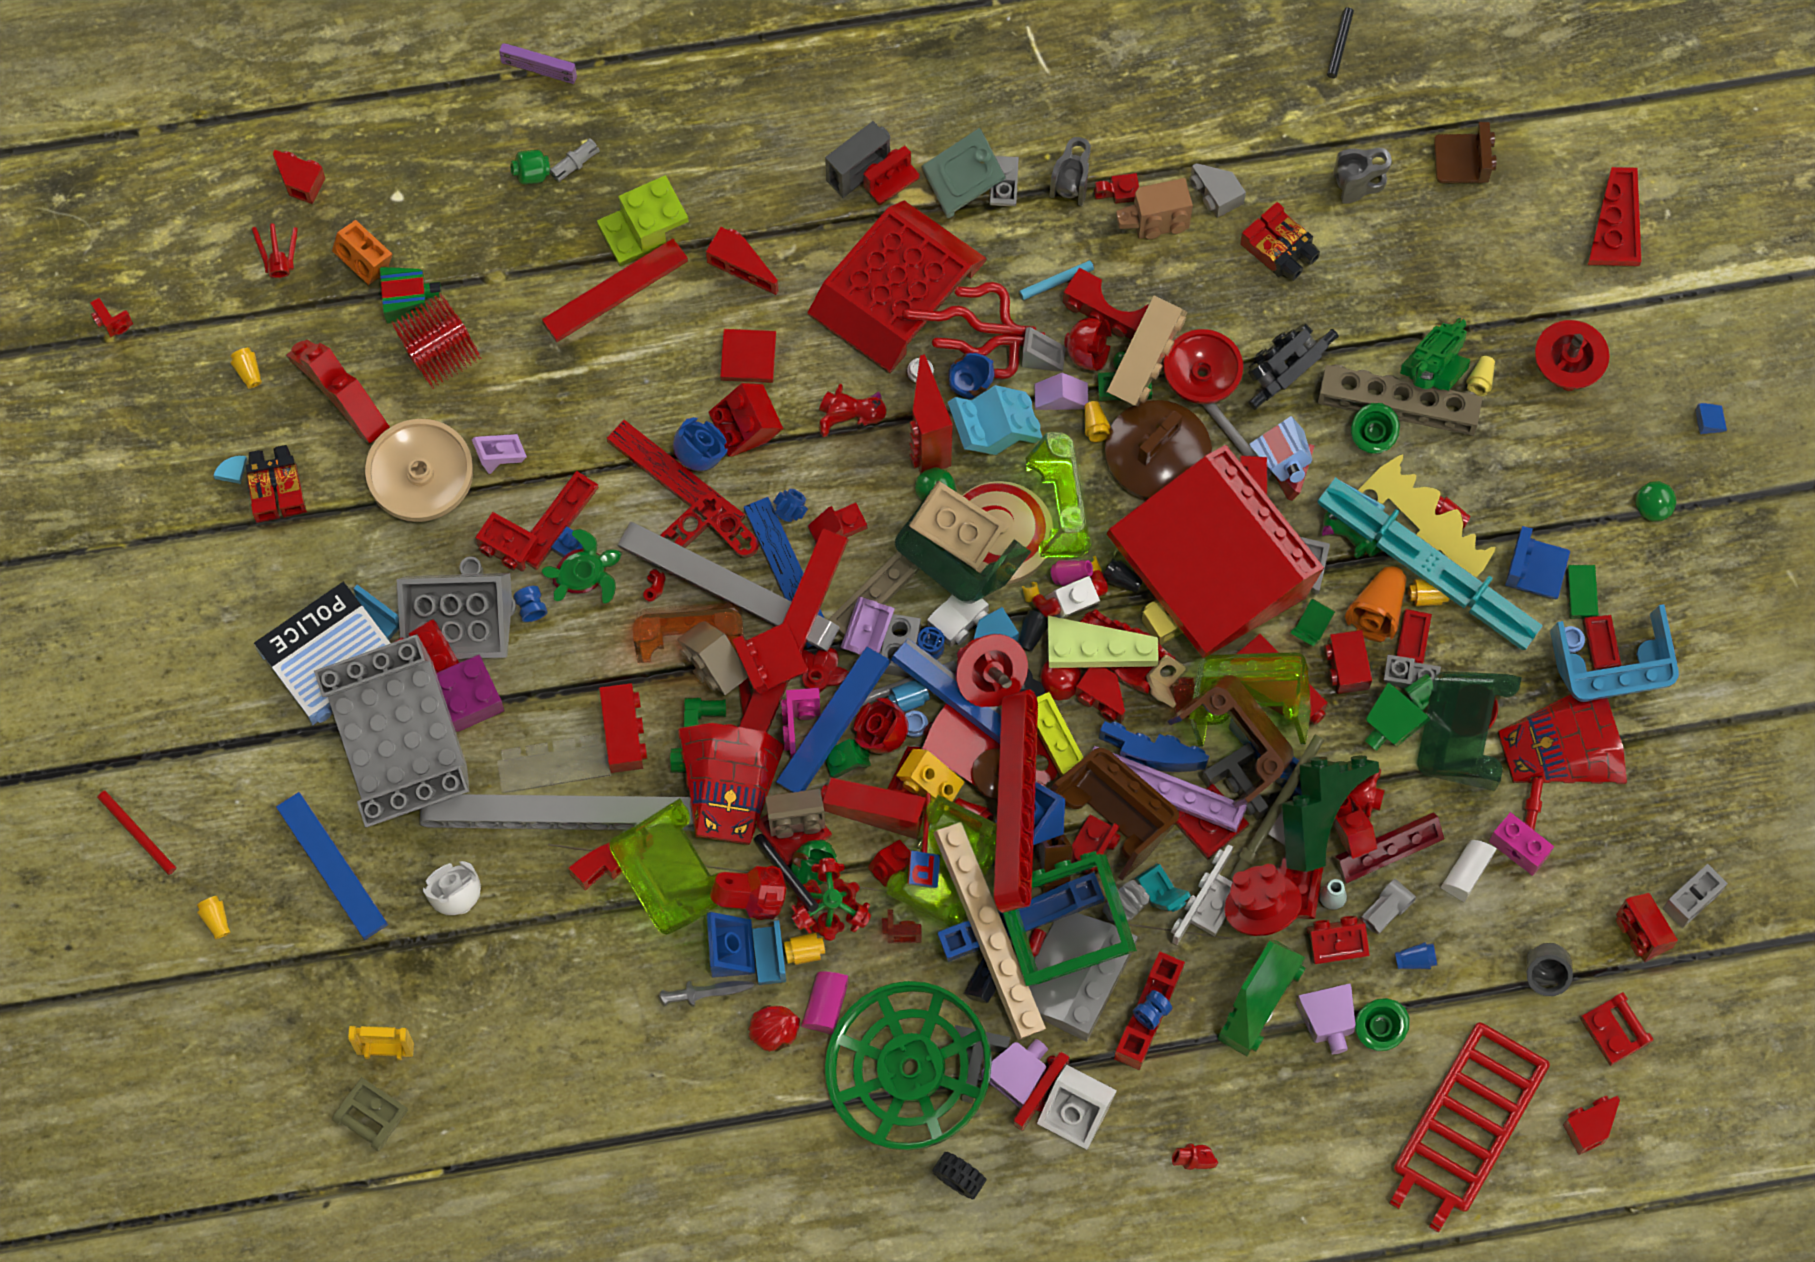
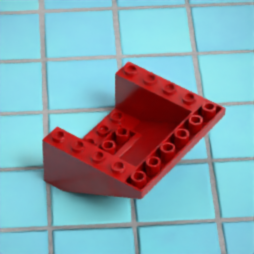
[1106,445,1324,659]

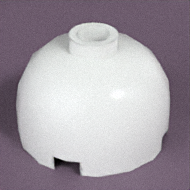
[423,861,481,915]

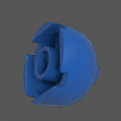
[673,417,728,471]

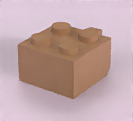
[1116,178,1193,239]

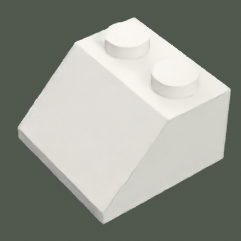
[1037,1065,1117,1150]

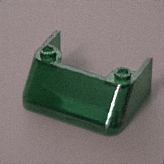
[895,481,1031,604]

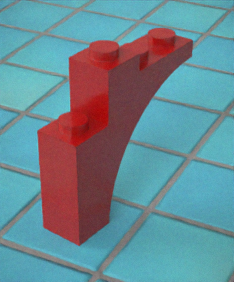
[286,339,390,444]

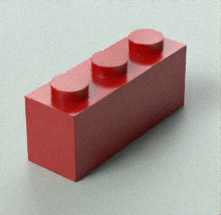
[599,683,647,773]

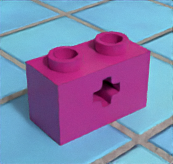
[1489,812,1554,876]

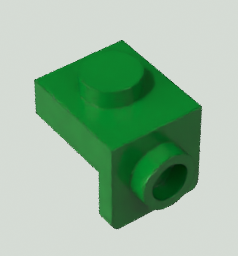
[826,738,871,778]

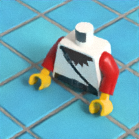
[1022,556,1108,619]

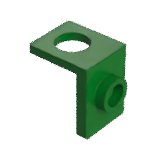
[1290,599,1335,646]

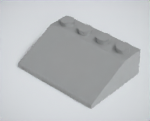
[397,573,512,659]
[1029,913,1138,1042]

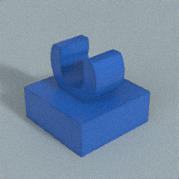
[551,526,583,557]

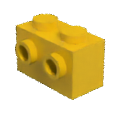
[896,749,964,809]

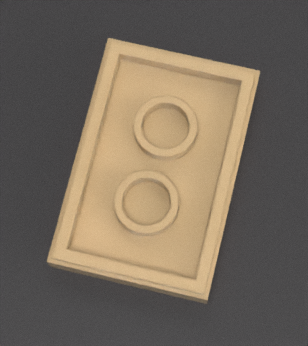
[909,481,1006,570]

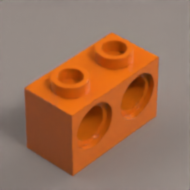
[332,220,393,285]

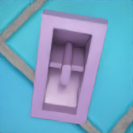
[1035,373,1088,410]

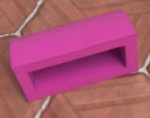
[801,971,849,1035]

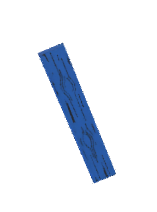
[744,497,824,648]

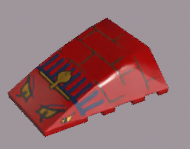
[1498,694,1627,784]
[678,723,784,845]

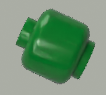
[510,150,550,184]

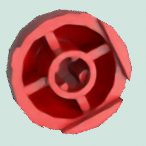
[1064,318,1111,371]
[854,698,909,754]

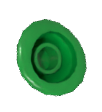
[1351,403,1400,453]
[1355,998,1410,1051]

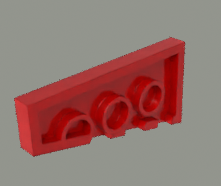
[1588,167,1642,266]

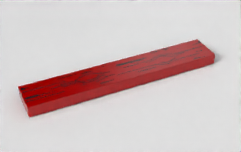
[607,420,745,533]

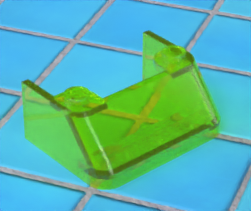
[1189,652,1311,747]

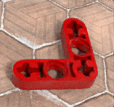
[660,493,759,558]

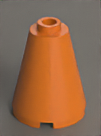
[1345,566,1407,642]

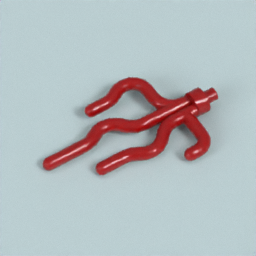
[902,282,1045,379]

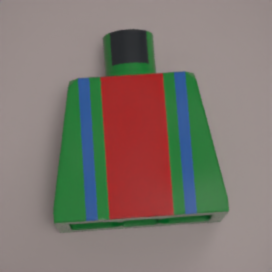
[380,267,442,324]

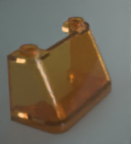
[633,602,745,663]

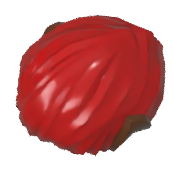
[748,1005,800,1052]

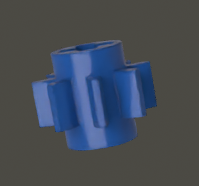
[773,489,808,522]

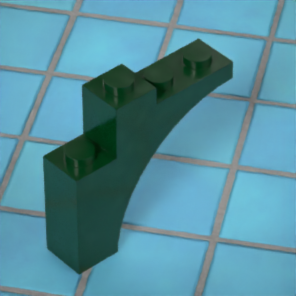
[1282,755,1379,872]

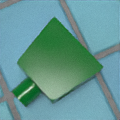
[1364,683,1431,751]

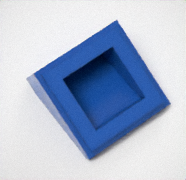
[1695,403,1727,434]

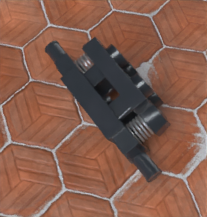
[1248,323,1339,410]

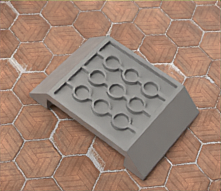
[314,635,470,828]

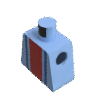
[1250,416,1312,482]

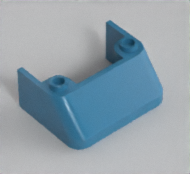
[1550,604,1679,702]

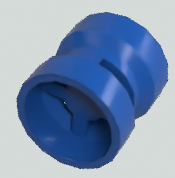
[513,586,548,622]
[917,627,945,660]
[1133,990,1173,1030]

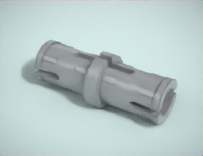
[550,138,600,182]

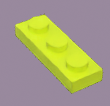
[1037,692,1084,777]

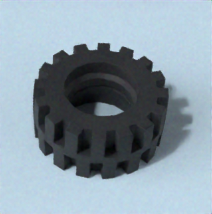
[932,1151,987,1200]

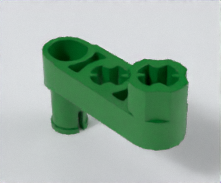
[670,698,726,773]

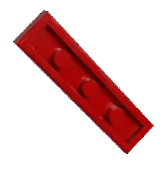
[525,471,599,570]

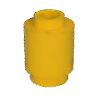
[1408,579,1449,606]
[784,933,826,965]

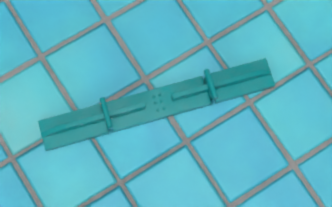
[1318,477,1543,650]

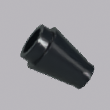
[1103,558,1143,593]
[1019,610,1048,652]

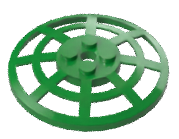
[825,981,992,1151]

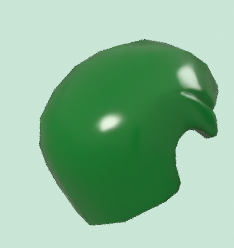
[915,467,957,503]
[1635,481,1677,522]

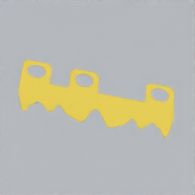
[1358,455,1496,577]

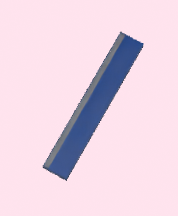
[891,638,1002,744]

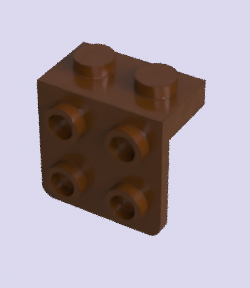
[1434,122,1497,183]

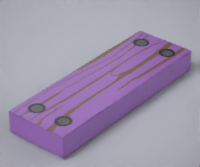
[499,43,577,84]

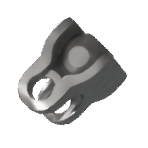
[1050,137,1091,206]
[1333,148,1392,204]

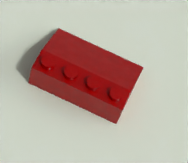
[909,354,953,474]

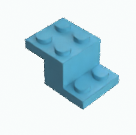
[948,385,1043,455]

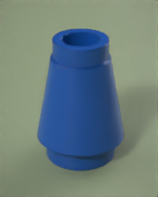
[1395,942,1437,969]

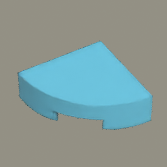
[213,456,247,484]

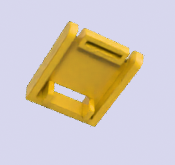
[348,1026,414,1060]

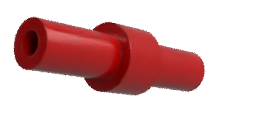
[1524,778,1544,831]

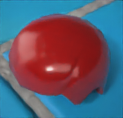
[1040,660,1081,701]

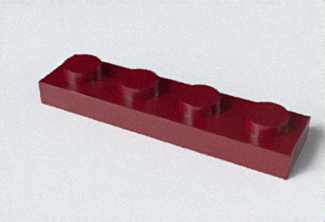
[1335,812,1445,884]

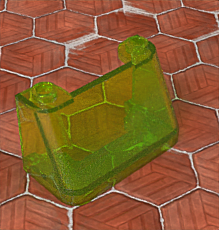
[1025,432,1092,557]
[886,795,997,928]
[609,798,719,935]

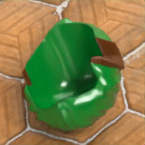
[791,840,837,886]

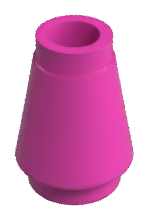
[1051,560,1093,587]

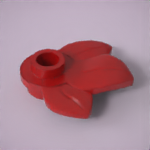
[801,648,849,693]

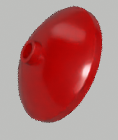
[1164,329,1243,404]

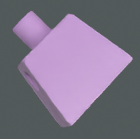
[1296,984,1355,1054]
[981,1039,1048,1109]

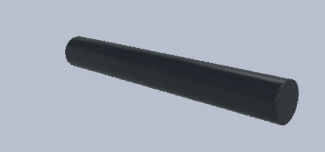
[1327,7,1354,79]

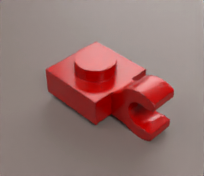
[1094,173,1139,204]

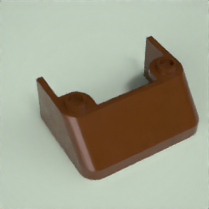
[1167,675,1294,808]
[1050,748,1179,881]

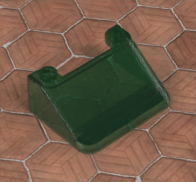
[1417,671,1522,791]

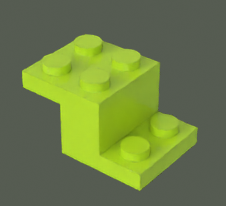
[597,175,689,267]

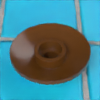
[972,749,1000,801]

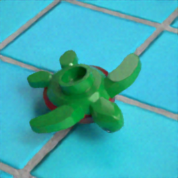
[542,529,622,603]

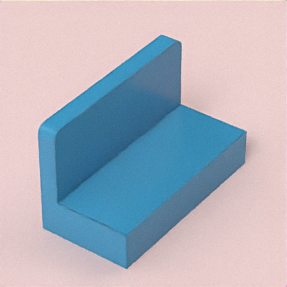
[353,585,400,640]
[752,920,786,985]

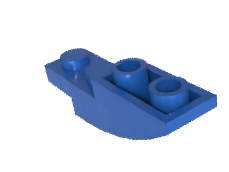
[1099,721,1209,772]

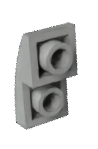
[1384,655,1441,695]

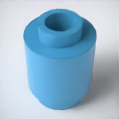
[887,680,930,712]

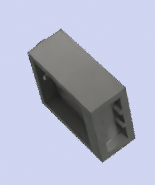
[825,121,891,198]

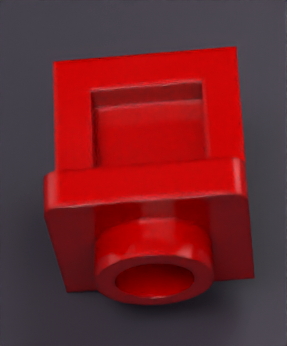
[90,298,133,337]
[868,839,910,887]

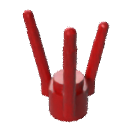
[252,223,298,278]

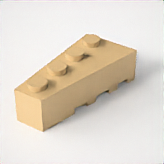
[1107,296,1188,406]

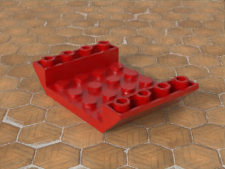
[807,200,987,373]

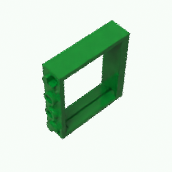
[1003,851,1137,986]

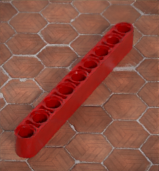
[994,689,1038,913]

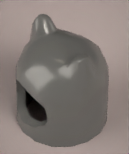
[1527,943,1573,996]

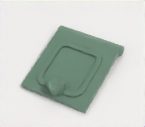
[921,128,1006,218]

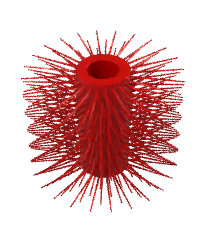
[392,293,482,389]

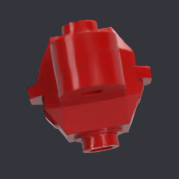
[710,866,787,920]

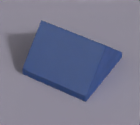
[995,781,1065,845]
[707,912,755,978]

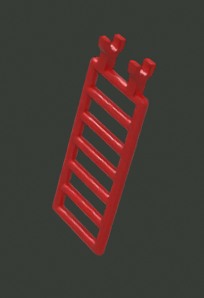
[1389,1022,1550,1233]

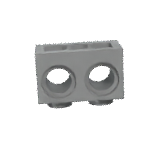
[879,614,921,677]
[1663,864,1728,929]

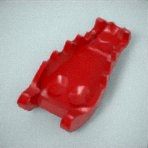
[1080,609,1176,694]

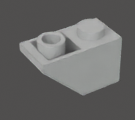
[990,156,1019,206]
[1189,163,1246,218]

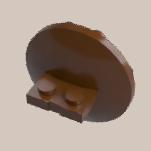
[1105,400,1212,500]

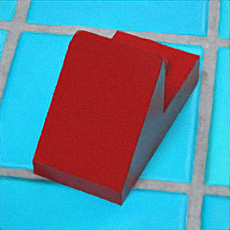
[808,502,868,543]

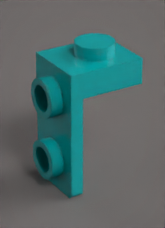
[1134,863,1191,912]

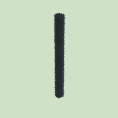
[754,834,819,912]

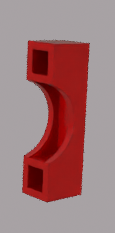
[1063,267,1149,340]
[1114,951,1185,1070]

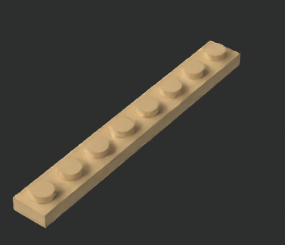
[933,822,1046,1040]

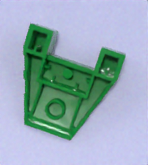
[1218,940,1306,1057]

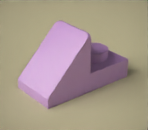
[472,434,527,474]

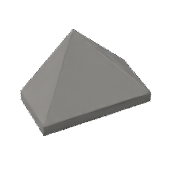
[1022,327,1066,371]

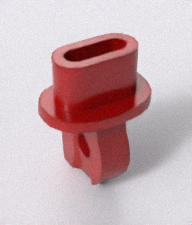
[1172,1143,1218,1170]

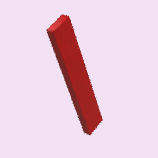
[542,238,688,343]

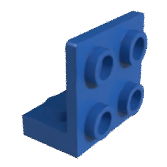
[1505,526,1570,600]

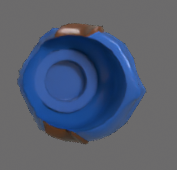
[949,353,994,399]

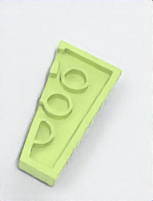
[1048,616,1158,668]

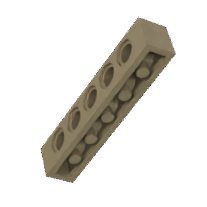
[1318,364,1483,436]

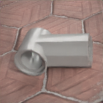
[1361,878,1416,935]

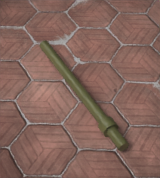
[1230,734,1324,878]

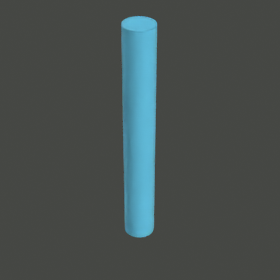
[1019,260,1094,300]

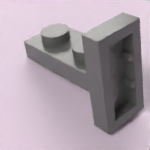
[1202,743,1268,821]
[952,1025,1010,1103]

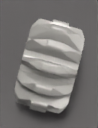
[1103,880,1150,924]

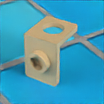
[1146,655,1186,708]

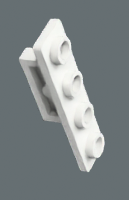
[1171,844,1233,945]

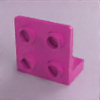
[781,688,821,759]

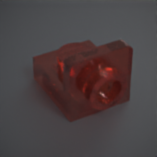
[1171,677,1203,718]
[882,909,922,943]

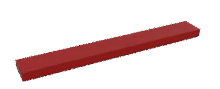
[739,529,849,733]

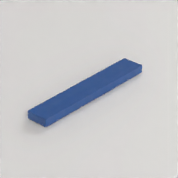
[776,647,891,793]
[276,792,388,940]

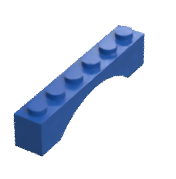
[937,872,1104,962]

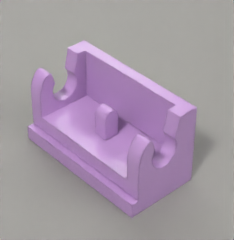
[841,596,895,655]

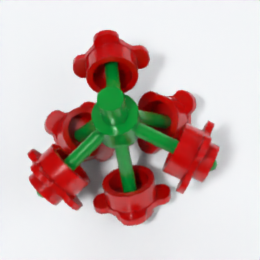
[791,858,871,941]

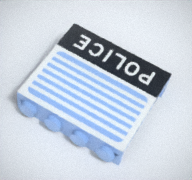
[254,581,391,725]

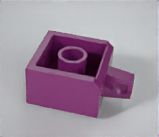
[436,654,504,732]

